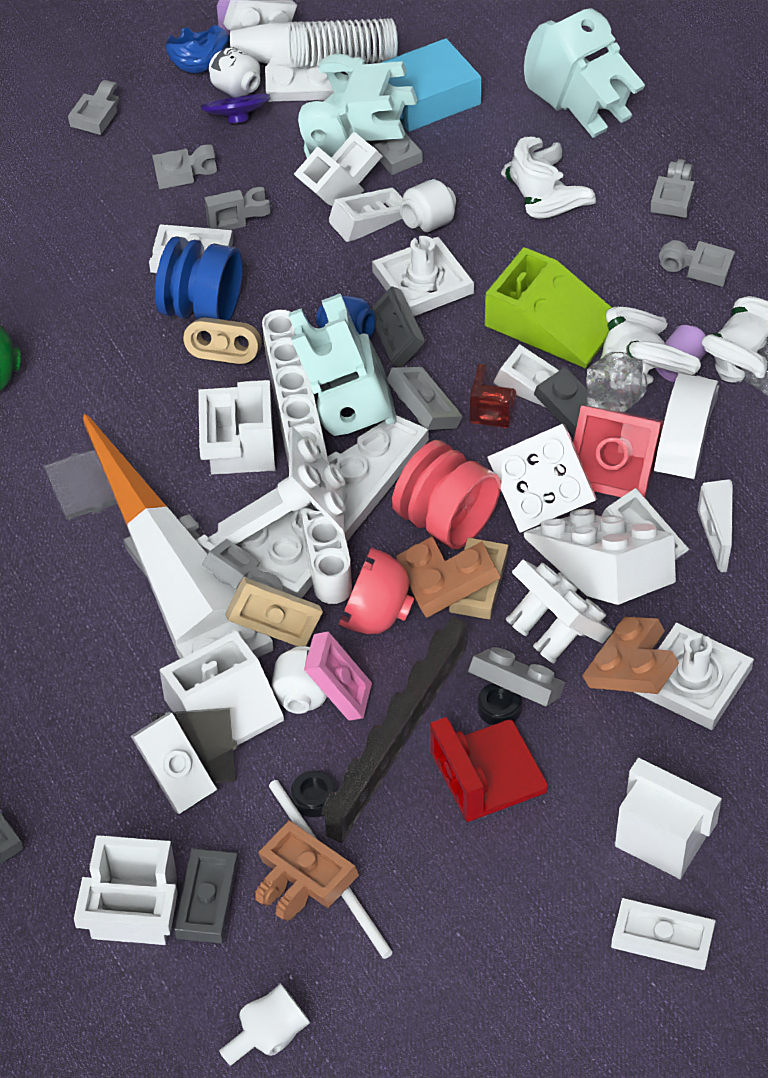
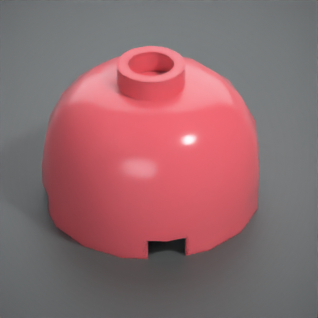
[338,547,414,635]

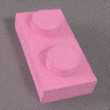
[304,631,372,721]

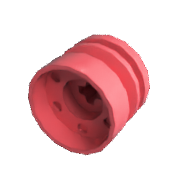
[392,440,501,549]

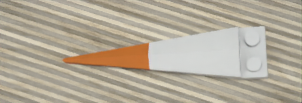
[83,414,273,659]

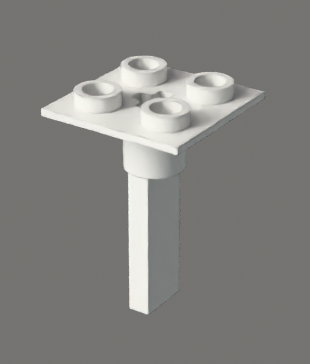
[217,426,346,545]

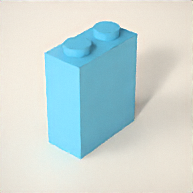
[381,38,482,132]

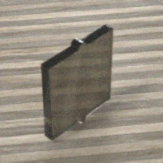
[151,707,237,788]

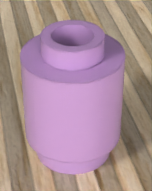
[656,325,707,382]

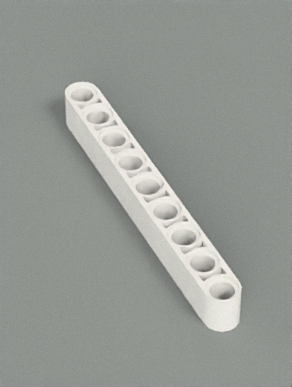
[262,310,352,604]

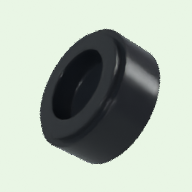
[478,683,522,725]
[291,771,337,818]

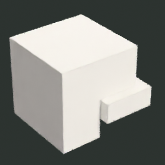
[198,380,275,475]
[615,758,722,879]
[74,835,177,945]

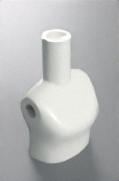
[219,983,311,1066]

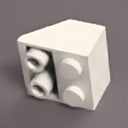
[160,631,284,761]

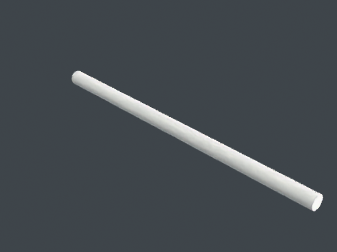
[269,780,393,959]

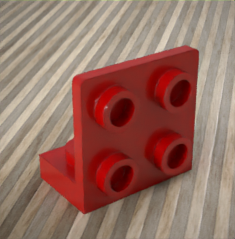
[430,717,548,823]

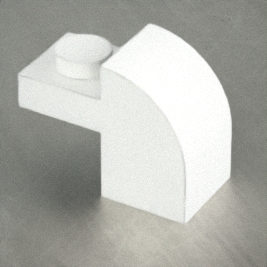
[294,132,383,206]

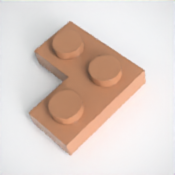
[396,536,501,618]
[582,617,679,694]

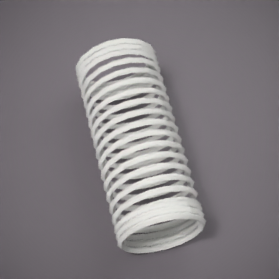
[287,18,398,68]

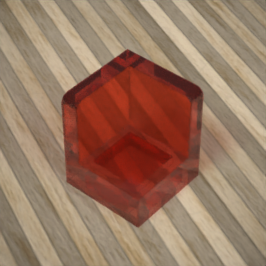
[470,364,516,428]

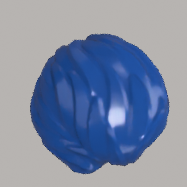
[165,25,230,73]

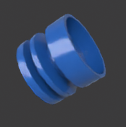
[155,236,243,321]

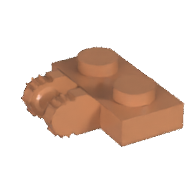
[255,820,359,922]

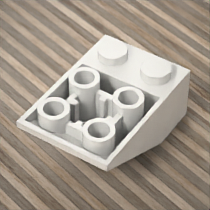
[524,509,676,605]

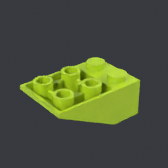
[485,247,612,368]

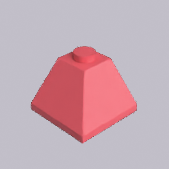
[573,405,664,498]

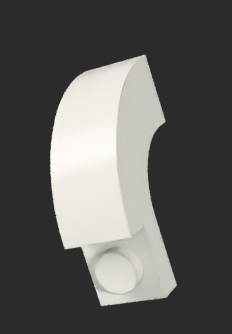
[654,373,720,479]

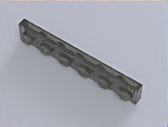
[322,616,467,843]

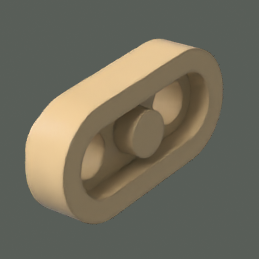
[183,317,262,364]

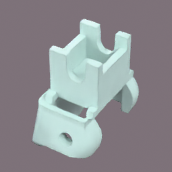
[524,8,645,138]
[298,53,418,158]
[289,293,396,436]

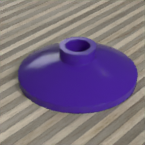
[201,94,271,123]

